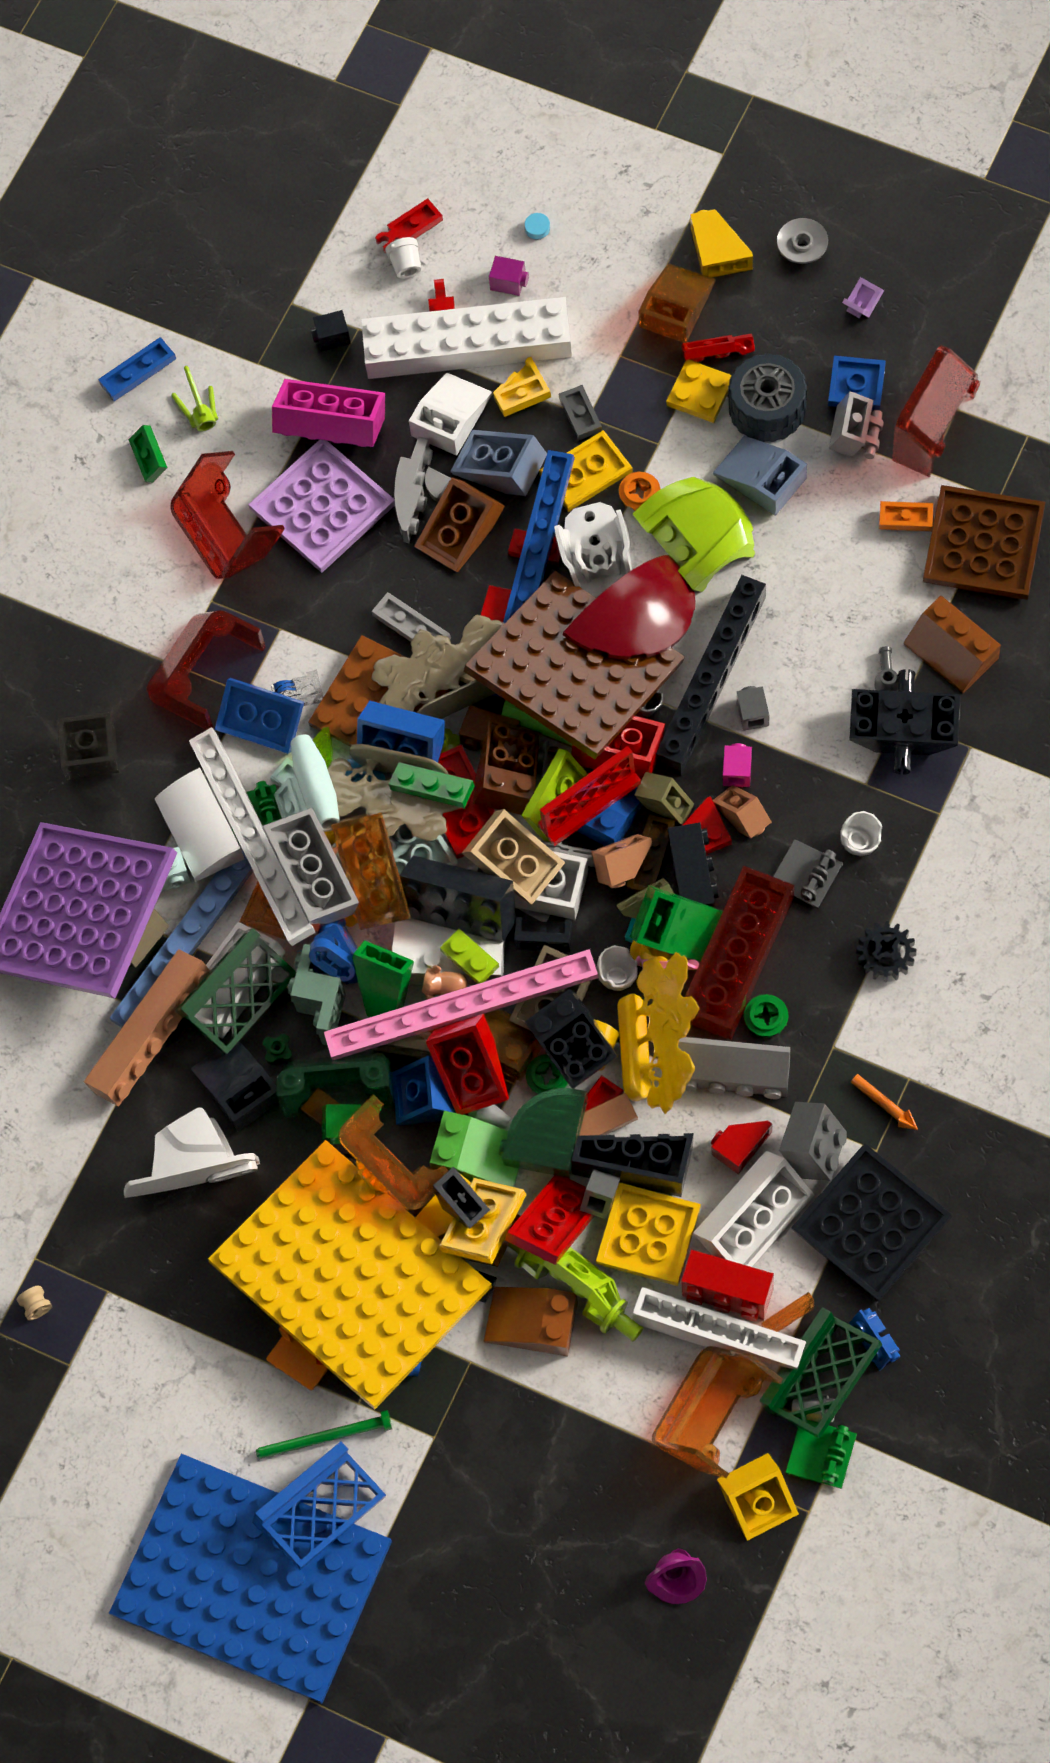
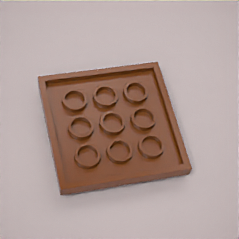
[308,635,451,747]

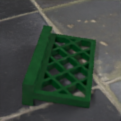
[175,928,296,1055]
[759,1307,882,1439]

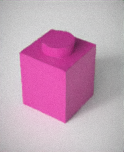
[723,743,752,787]

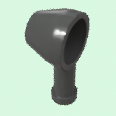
[874,646,899,691]

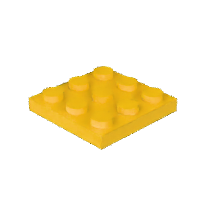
[596,1182,701,1286]

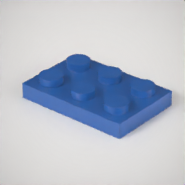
[215,678,304,754]

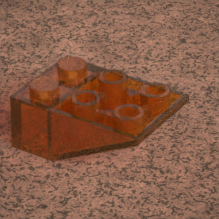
[638,263,716,343]

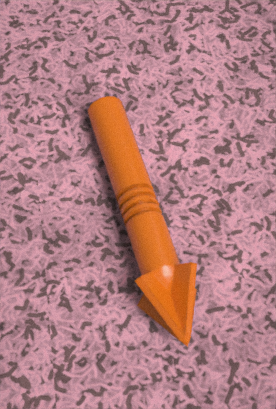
[851,1074,918,1130]

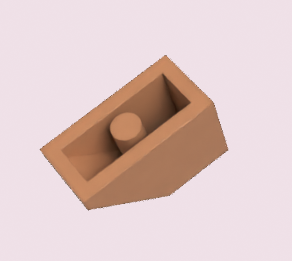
[713,785,772,838]
[592,834,652,888]

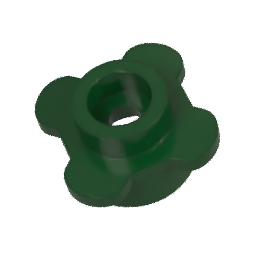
[263,1034,292,1063]

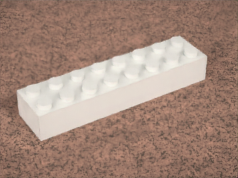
[361,297,572,379]

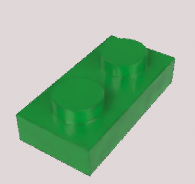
[128,425,168,483]

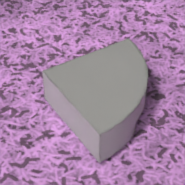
[425,467,451,502]

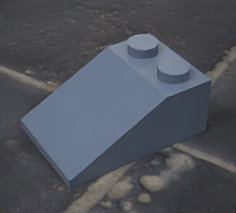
[451,430,547,496]

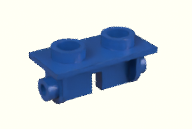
[849,1308,901,1370]

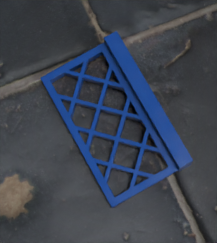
[252,1441,386,1570]

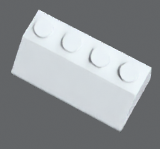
[693,1151,815,1267]

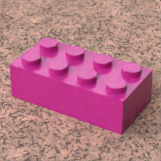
[272,379,385,447]

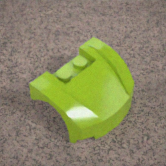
[632,477,755,592]

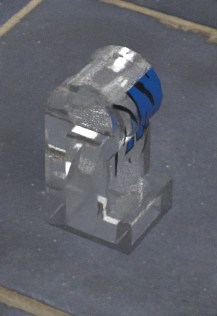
[271,670,323,706]

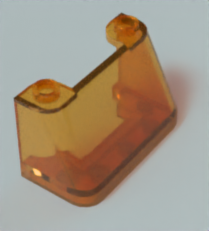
[338,1094,448,1210]

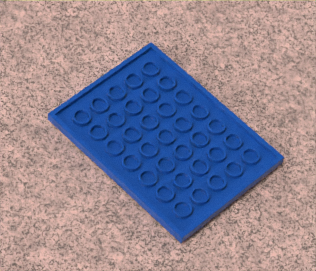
[109,1453,392,1704]

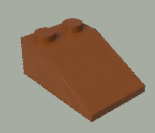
[414,478,505,572]
[484,1287,578,1357]

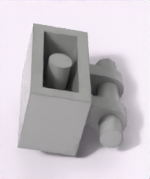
[829,391,884,459]

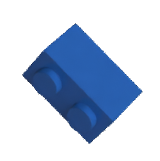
[392,1056,456,1125]

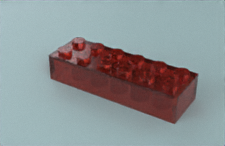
[685,866,795,1040]

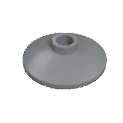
[777,218,828,264]

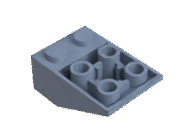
[713,436,807,516]

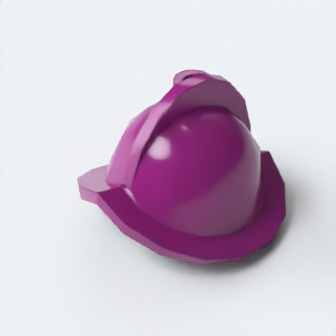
[645,1548,707,1604]

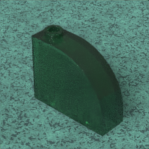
[499,1088,588,1178]

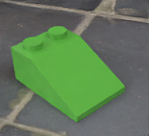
[430,1111,527,1187]

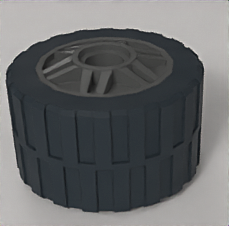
[728,354,807,442]

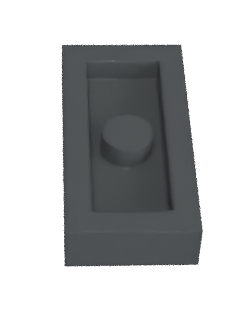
[559,385,602,441]

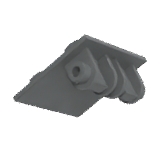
[769,840,843,908]

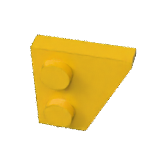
[493,357,551,417]

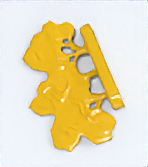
[618,952,700,1114]

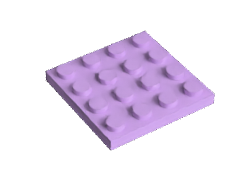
[248,440,395,573]

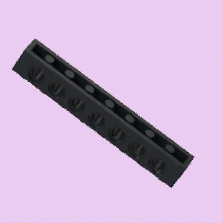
[656,574,766,776]

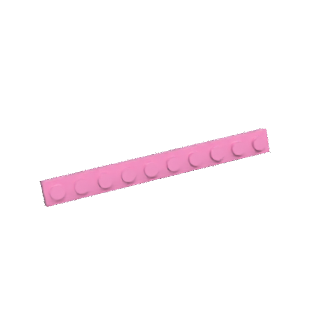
[324,949,598,1060]

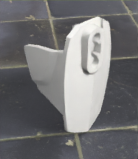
[554,502,632,598]
[124,1108,260,1198]

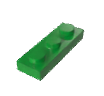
[388,762,475,808]

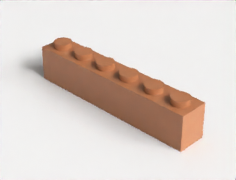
[83,949,210,1107]

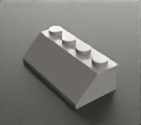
[262,808,359,924]
[678,1037,790,1099]

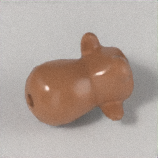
[422,965,468,1000]

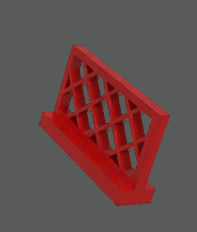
[537,746,641,846]

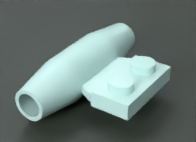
[274,734,340,832]

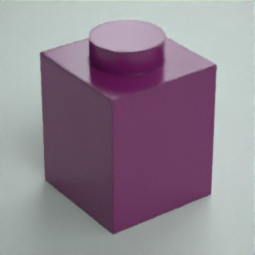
[489,255,529,296]

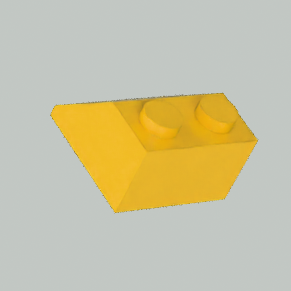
[717,1453,799,1541]

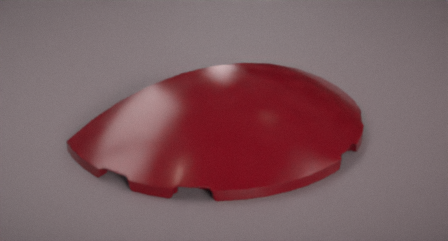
[562,555,696,660]

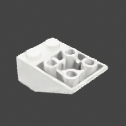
[409,373,493,456]

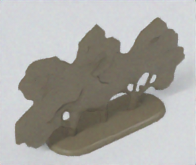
[372,615,505,719]
[327,744,460,841]

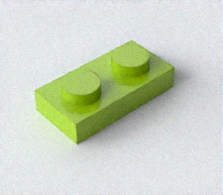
[440,929,499,984]

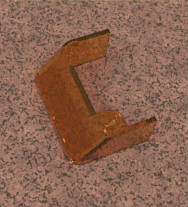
[652,1346,783,1478]

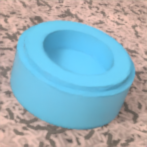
[525,213,550,239]

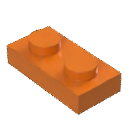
[879,501,933,532]

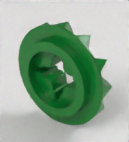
[744,994,788,1038]
[526,1054,568,1098]

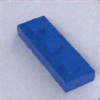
[98,337,176,402]

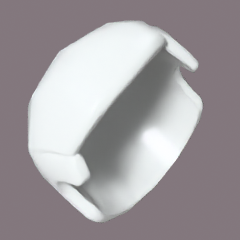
[840,811,882,856]
[596,945,638,991]

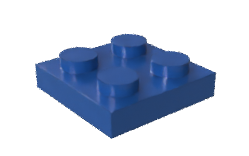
[828,356,886,410]

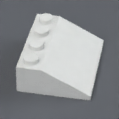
[392,906,505,986]

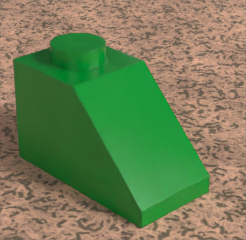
[322,1104,381,1145]

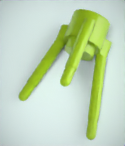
[171,366,219,431]

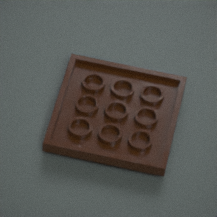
[923,485,1046,600]

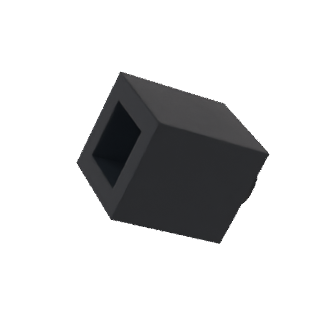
[310,310,351,352]

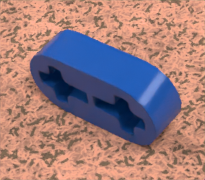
[309,938,355,982]

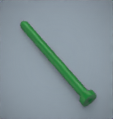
[256,1410,393,1459]

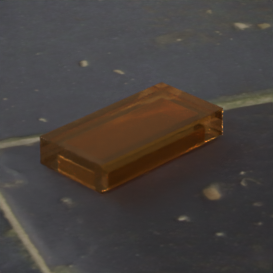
[761,1292,814,1332]

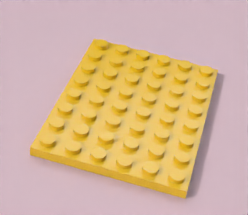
[208,1140,492,1410]

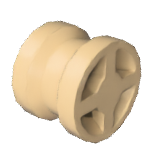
[17,1286,52,1320]

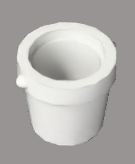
[385,237,421,279]

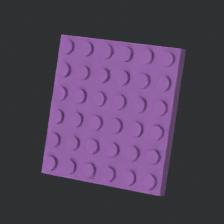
[0,822,177,999]

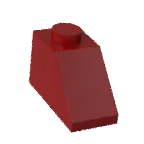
[711,1120,773,1175]

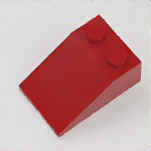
[425,1014,509,1115]

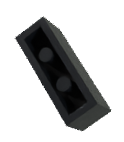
[667,822,719,906]

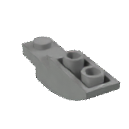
[394,437,433,543]

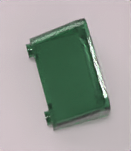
[276,1053,395,1117]

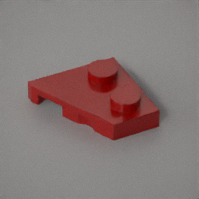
[683,796,732,855]

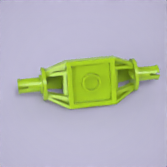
[508,1243,644,1342]

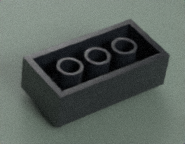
[399,855,516,942]

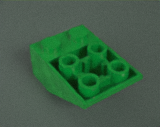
[629,885,725,963]

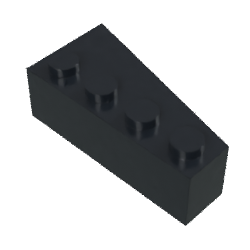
[571,1133,694,1197]

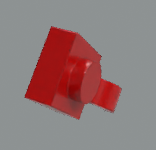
[428,279,455,312]

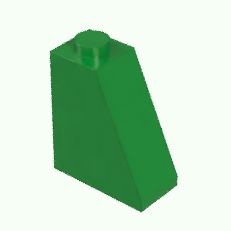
[352,940,414,1017]

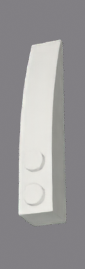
[633,1287,806,1369]

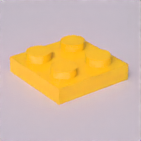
[666,360,731,423]

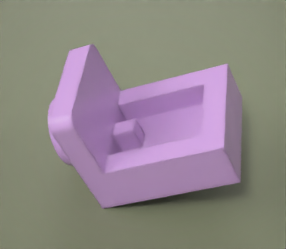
[842,277,884,318]

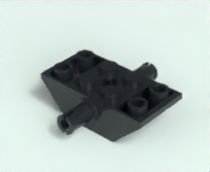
[849,669,960,775]

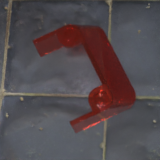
[892,345,981,477]
[170,451,285,579]
[147,610,266,730]

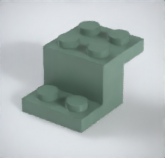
[288,944,346,1045]

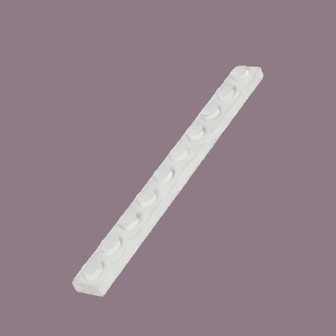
[189,727,315,946]

